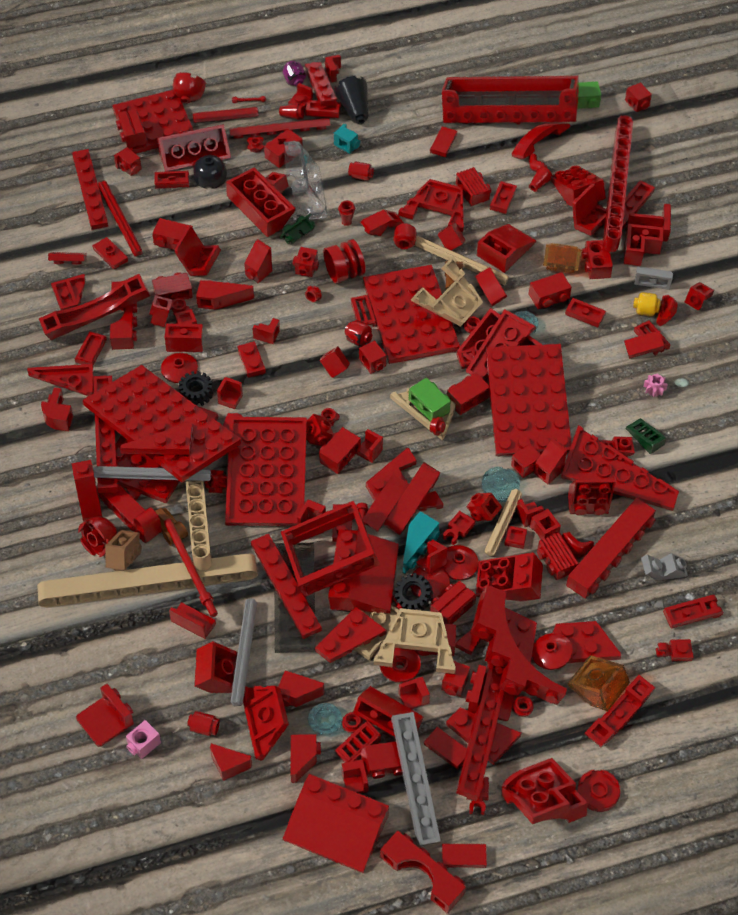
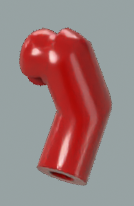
[529,153,548,172]

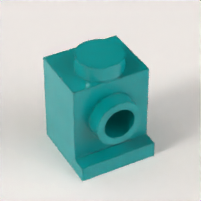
[334,124,361,154]

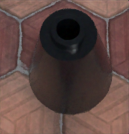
[335,76,368,124]

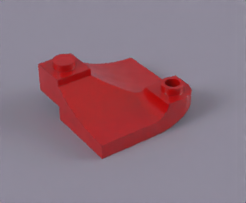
[501,758,588,824]

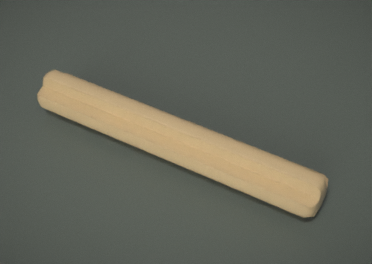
[485,489,522,557]

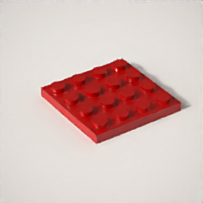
[112,90,193,154]

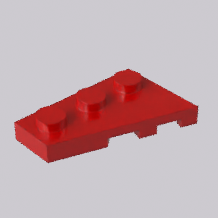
[315,607,387,663]

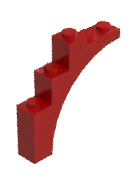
[471,585,567,705]

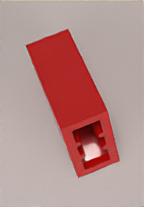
[71,460,102,521]

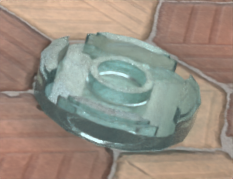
[481,467,520,502]

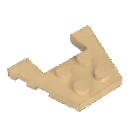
[411,256,483,327]
[374,608,456,674]

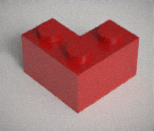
[624,224,664,266]

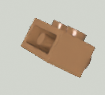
[105,530,142,571]

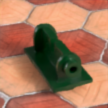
[280,214,316,244]

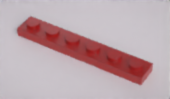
[229,118,330,139]
[72,149,109,230]
[251,533,322,639]

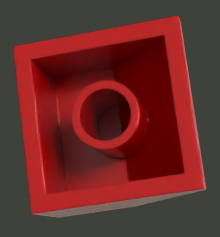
[194,641,238,693]

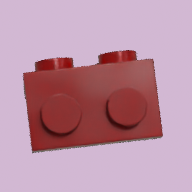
[572,184,606,236]
[175,227,221,276]
[465,665,515,721]
[76,683,134,747]

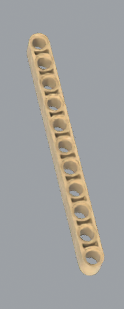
[37,554,258,607]

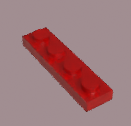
[305,62,337,107]
[604,180,655,230]

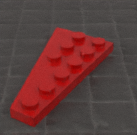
[561,425,679,511]

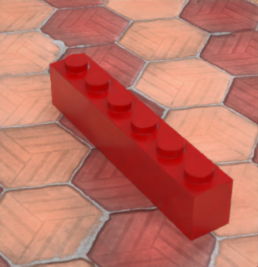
[566,497,656,599]

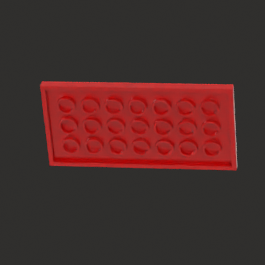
[83,365,241,482]

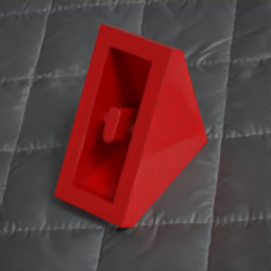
[210,743,252,781]

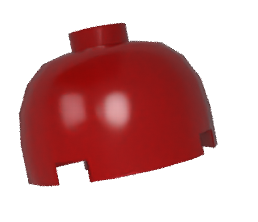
[173,72,206,104]
[78,517,117,557]

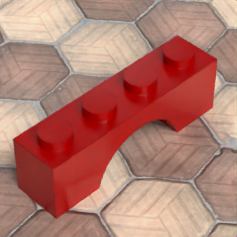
[110,281,138,350]
[380,830,466,914]

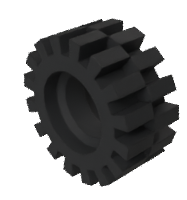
[179,371,213,406]
[394,573,433,611]

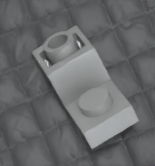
[641,553,688,580]

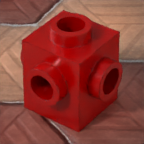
[293,247,319,277]
[306,414,334,446]
[466,493,502,521]

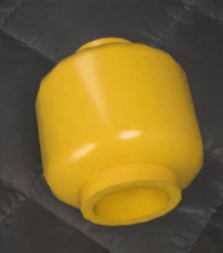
[633,292,660,317]

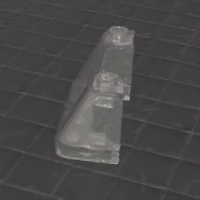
[284,141,327,221]

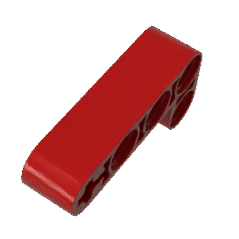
[384,462,441,535]
[99,483,162,544]

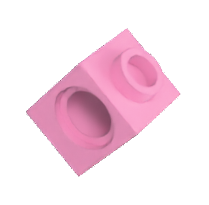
[126,720,161,759]

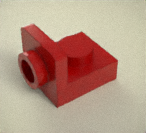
[325,55,341,83]
[288,83,313,109]
[684,282,715,310]

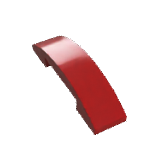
[512,122,571,159]
[585,675,655,747]

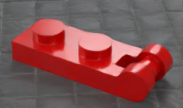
[663,595,724,629]

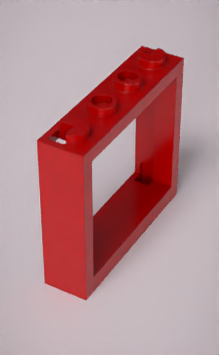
[280,501,380,597]

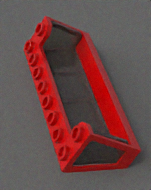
[442,76,579,123]

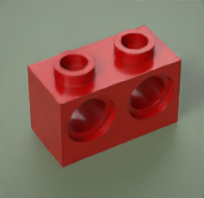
[582,240,613,279]

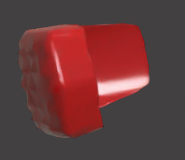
[562,532,594,557]

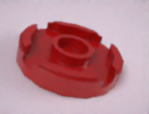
[577,770,620,812]

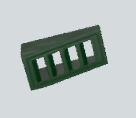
[626,418,666,454]

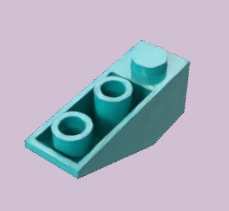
[403,511,440,574]

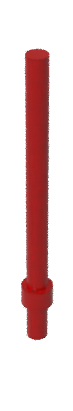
[164,518,218,618]

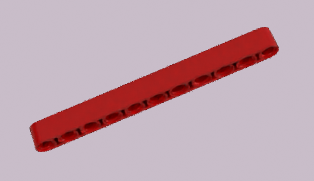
[603,115,633,252]

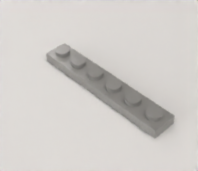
[391,712,441,846]

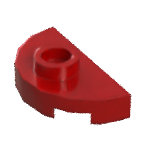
[656,295,678,326]

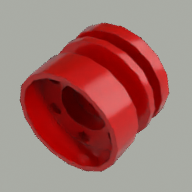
[323,239,366,284]

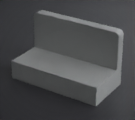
[634,266,673,290]

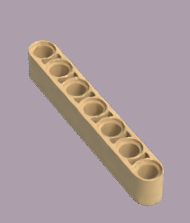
[186,480,212,571]

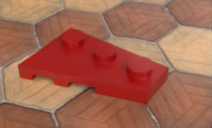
[446,707,522,765]

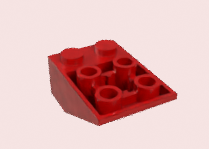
[551,165,606,207]
[477,224,536,273]
[568,479,616,515]
[476,552,543,602]

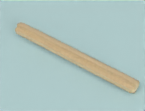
[414,236,508,285]

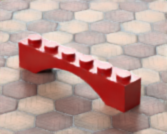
[39,274,151,340]

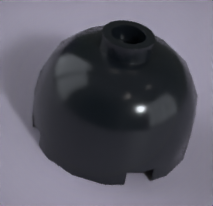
[193,155,227,189]

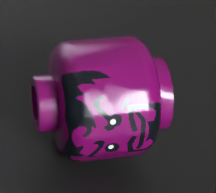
[282,61,306,86]

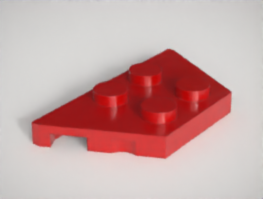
[548,621,621,663]
[243,686,289,761]

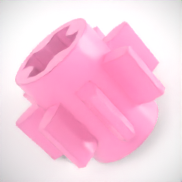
[643,374,668,397]

